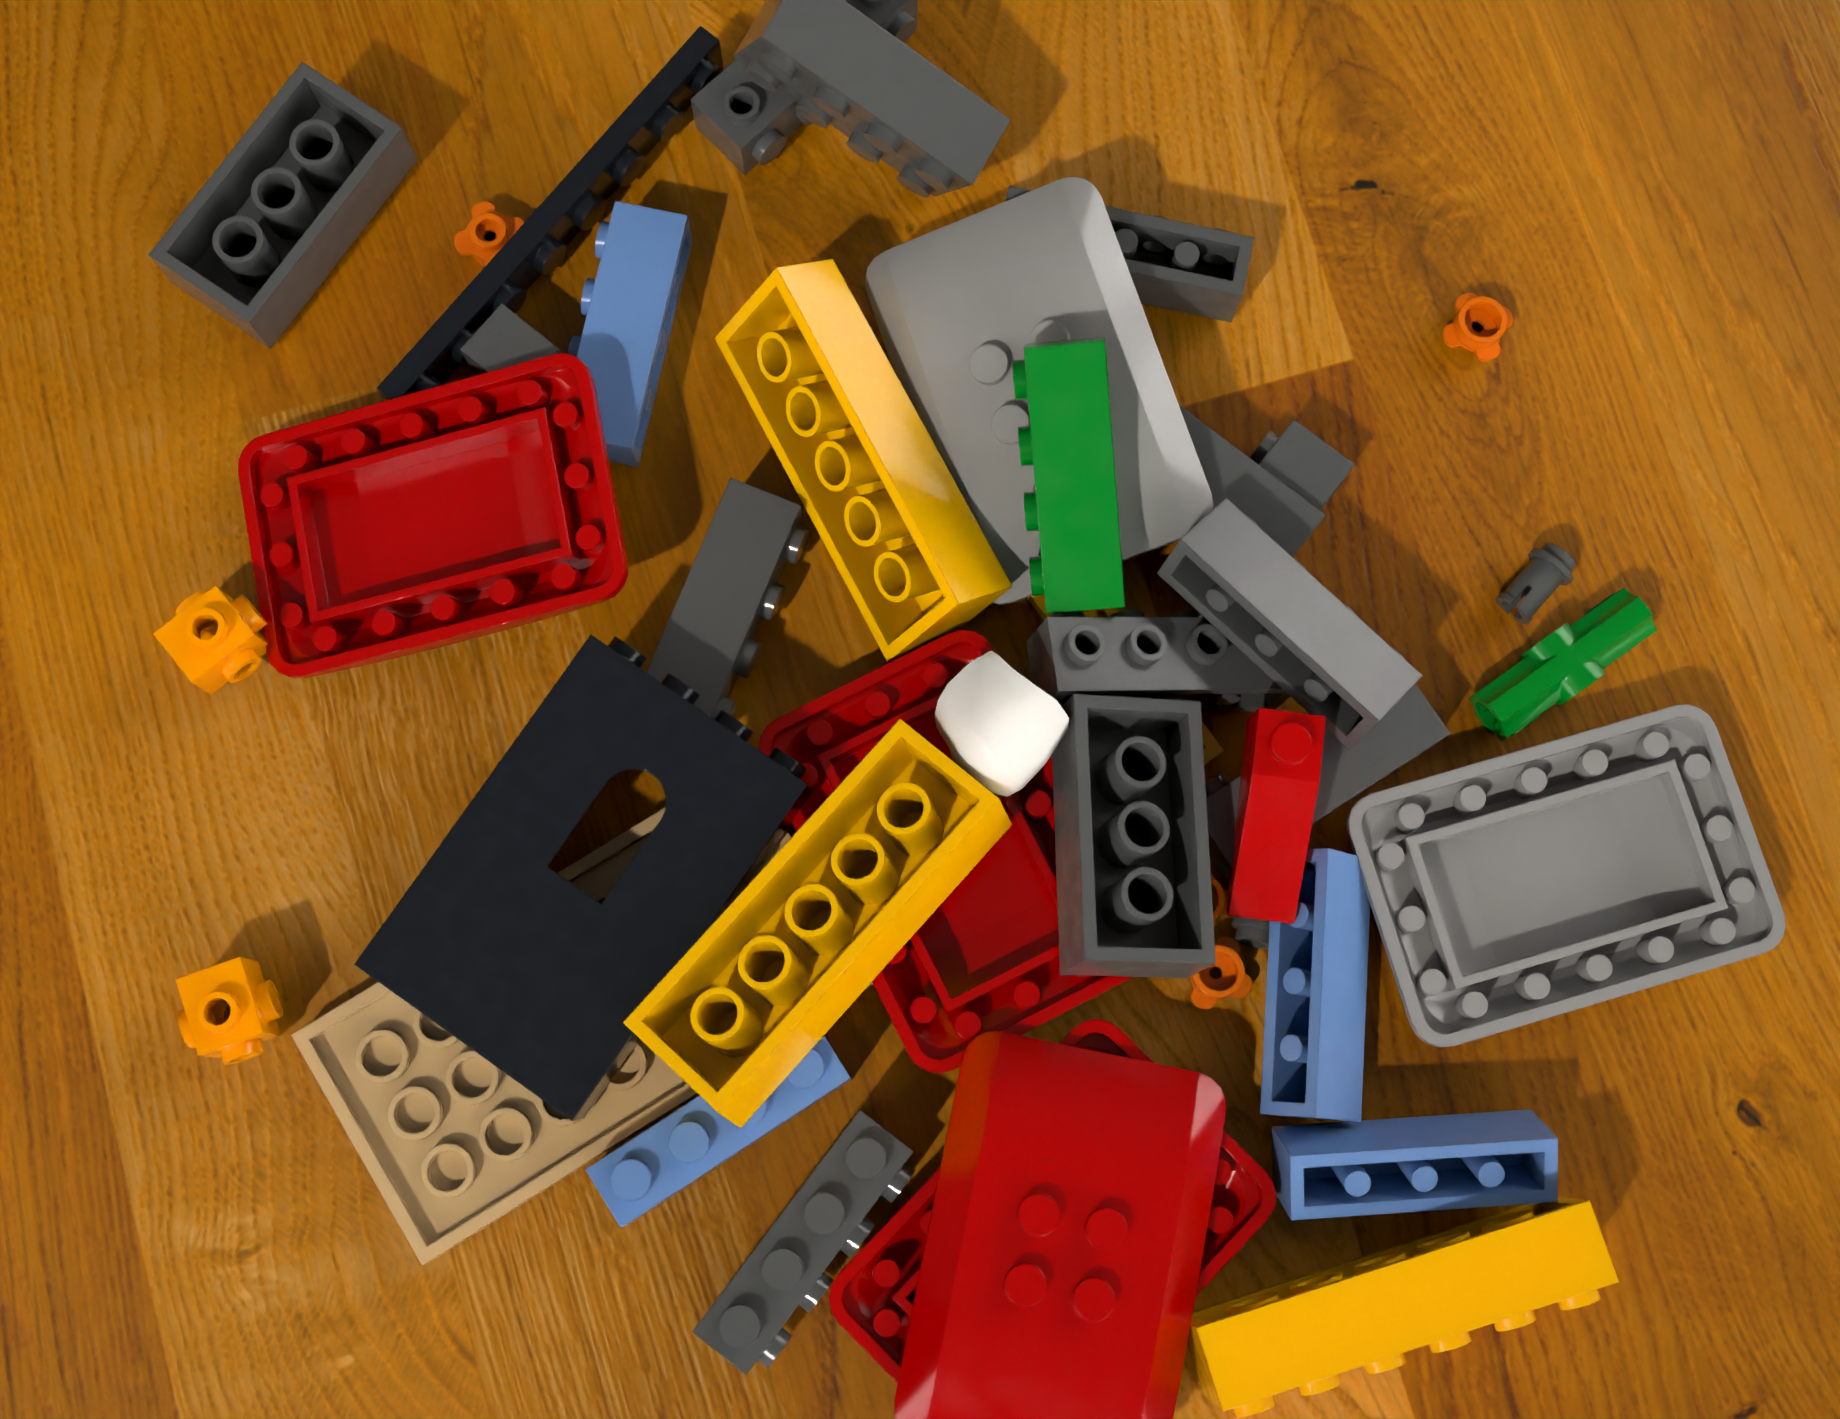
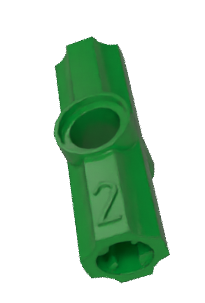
[1469,588,1657,741]

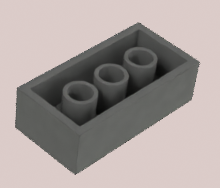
[733,0,1010,197]
[149,62,418,349]
[1052,694,1216,978]

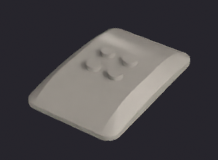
[865,176,1214,605]
[1346,704,1786,1048]

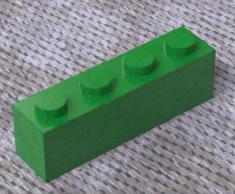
[1012,337,1125,613]

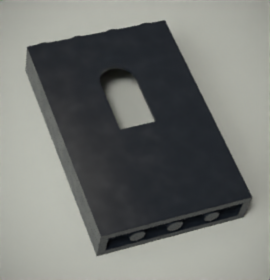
[354,635,813,1121]

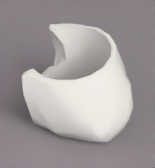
[934,651,1069,797]

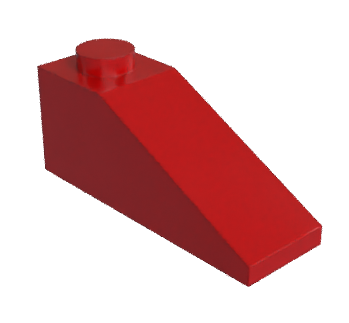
[1226,708,1326,924]

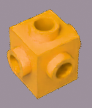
[153,586,267,695]
[175,957,283,1065]

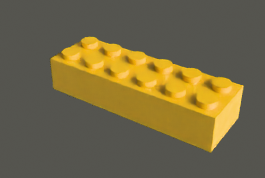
[715,259,1012,662]
[623,719,1012,1129]
[1187,1197,1619,1417]

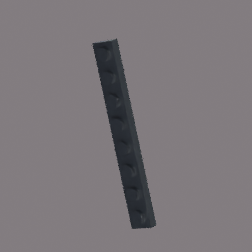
[377,26,724,401]

